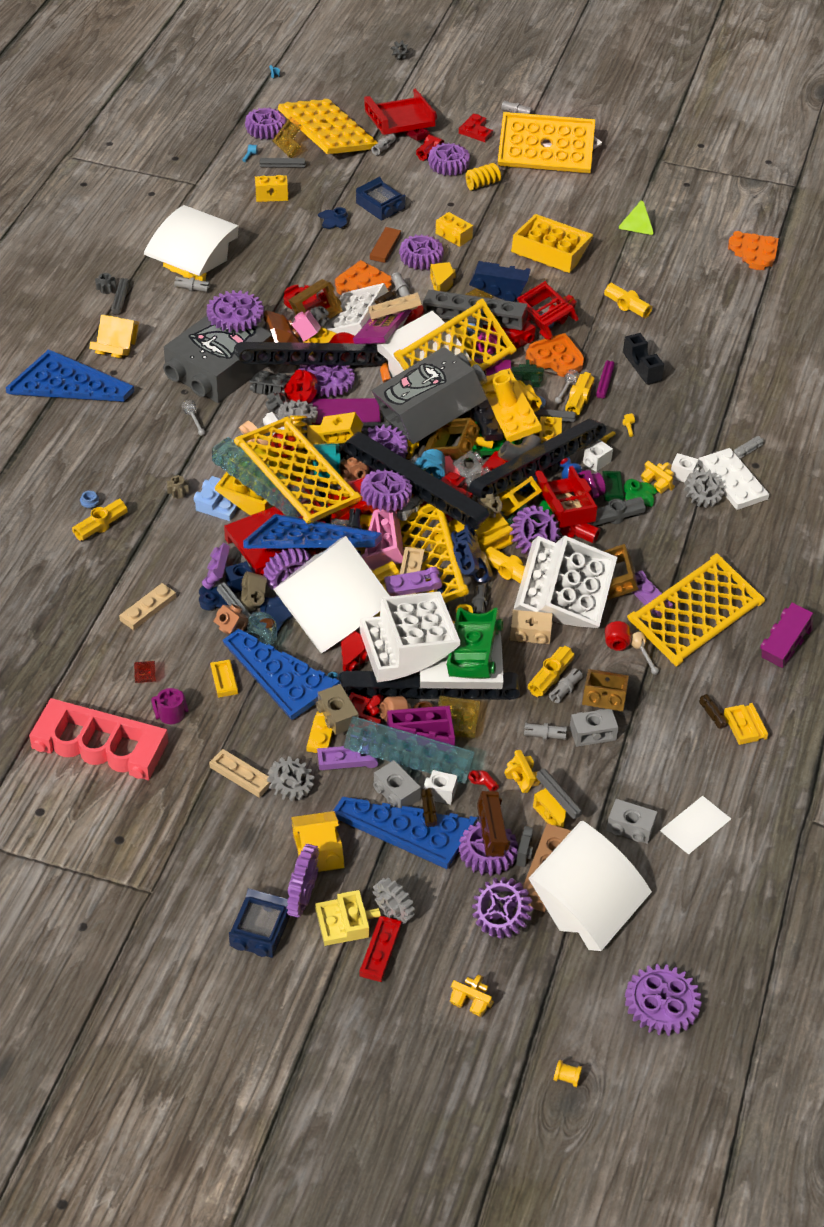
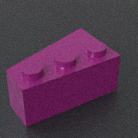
[760,602,813,668]
[387,706,455,754]

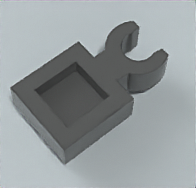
[516,826,533,867]

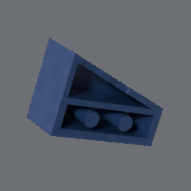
[469,261,531,302]

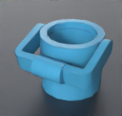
[414,449,445,480]

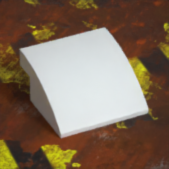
[144,205,239,276]
[323,283,409,344]
[377,311,471,378]
[274,536,390,653]
[513,536,617,628]
[360,592,460,682]
[420,623,503,689]
[528,821,652,951]

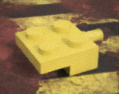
[315,890,381,946]

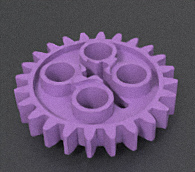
[207,290,264,333]
[300,365,355,397]
[362,424,408,472]
[287,844,319,918]
[625,964,701,1036]

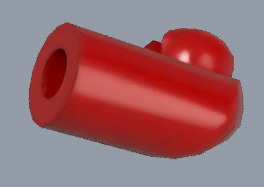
[366,694,384,717]
[468,770,499,791]

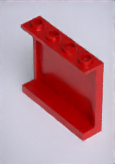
[364,88,437,135]
[224,501,325,575]

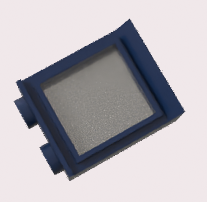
[356,176,406,221]
[229,888,290,958]

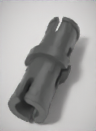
[472,585,487,614]

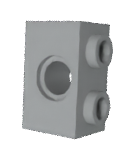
[570,709,618,747]
[373,760,421,808]
[606,799,657,844]

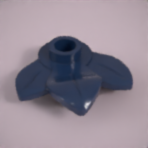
[318,207,348,229]
[199,586,228,611]

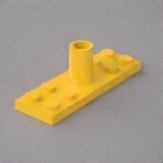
[482,368,542,442]

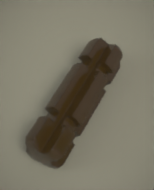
[374,291,397,304]
[699,694,728,729]
[421,788,437,827]

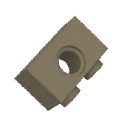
[316,684,359,735]

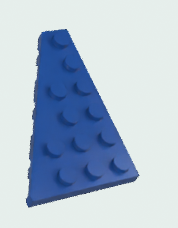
[6,349,134,402]
[243,514,382,549]

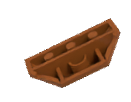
[263,310,300,366]

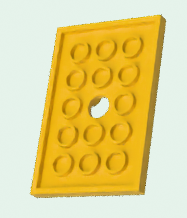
[278,99,378,154]
[497,112,595,173]

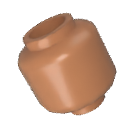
[379,696,412,722]

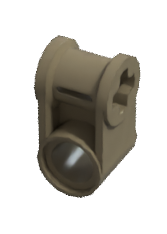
[241,571,267,612]

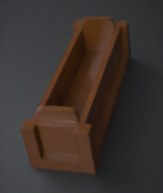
[477,791,510,857]

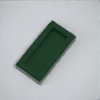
[602,471,624,501]

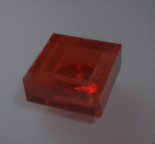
[134,661,156,683]

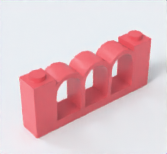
[29,698,168,780]

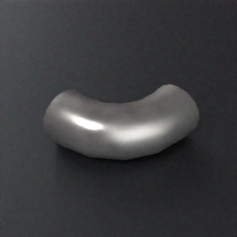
[498,434,542,461]

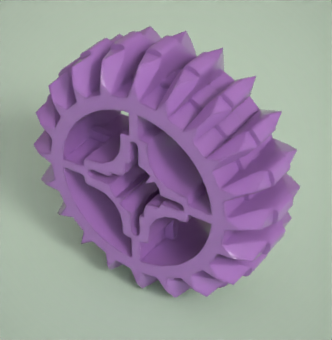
[245,107,286,140]
[428,142,470,176]
[399,234,444,271]
[360,469,412,512]
[510,505,561,555]
[263,548,312,590]
[459,822,518,877]
[472,877,533,939]

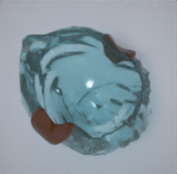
[247,612,277,645]

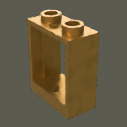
[288,279,343,319]
[424,418,480,460]
[604,544,639,600]
[582,669,629,711]

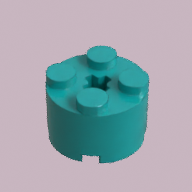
[313,443,340,478]

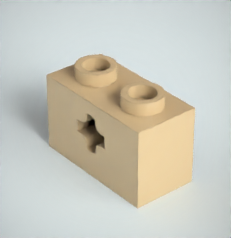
[510,610,552,644]

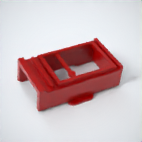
[517,281,579,340]
[535,466,597,528]

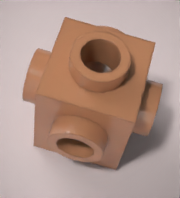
[340,457,369,482]
[213,604,250,634]

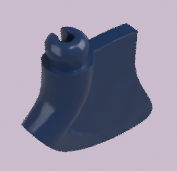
[260,596,294,637]

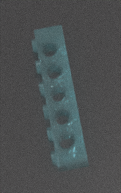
[212,437,311,518]
[344,716,474,783]

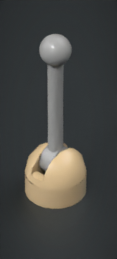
[630,632,659,675]

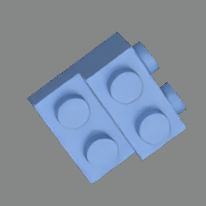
[194,476,239,521]

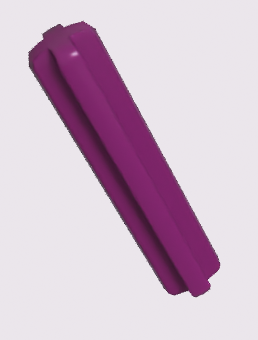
[596,360,615,399]

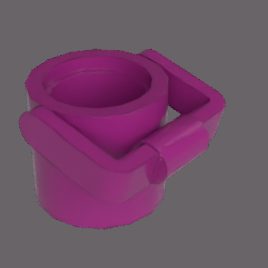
[578,470,606,500]
[151,688,189,725]

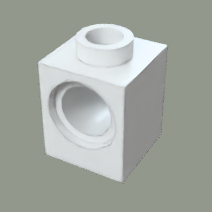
[583,440,613,472]
[671,453,700,482]
[424,770,458,805]

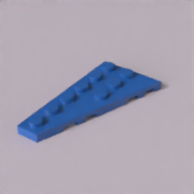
[222,629,341,720]
[333,797,477,869]

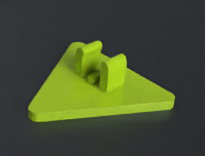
[619,201,654,235]

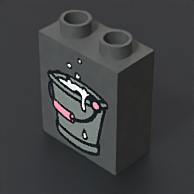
[163,315,274,403]
[372,347,487,444]

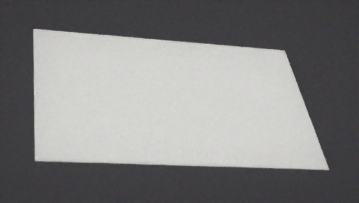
[660,796,731,854]

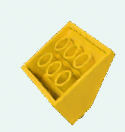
[511,214,593,273]
[214,441,300,515]

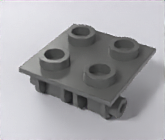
[249,371,291,395]

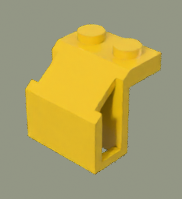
[89,315,139,358]
[497,476,542,516]
[291,811,344,872]

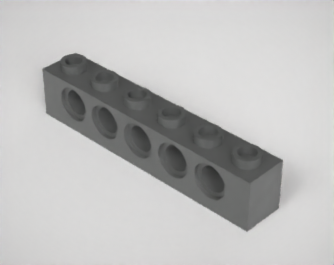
[423,290,528,330]

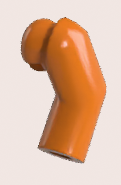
[380,363,391,383]

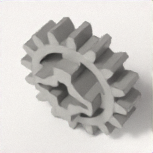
[278,400,318,427]
[684,468,725,508]
[267,756,314,802]
[372,878,415,924]

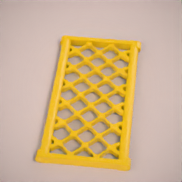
[394,298,517,371]
[234,416,363,524]
[396,504,469,603]
[627,553,765,666]

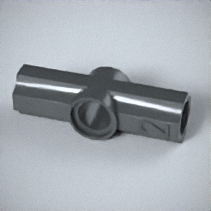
[590,497,645,526]

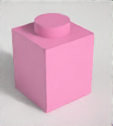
[292,310,321,341]

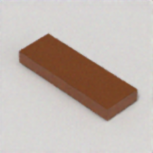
[370,227,401,263]

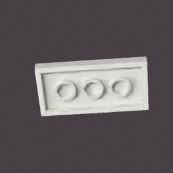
[698,448,769,510]

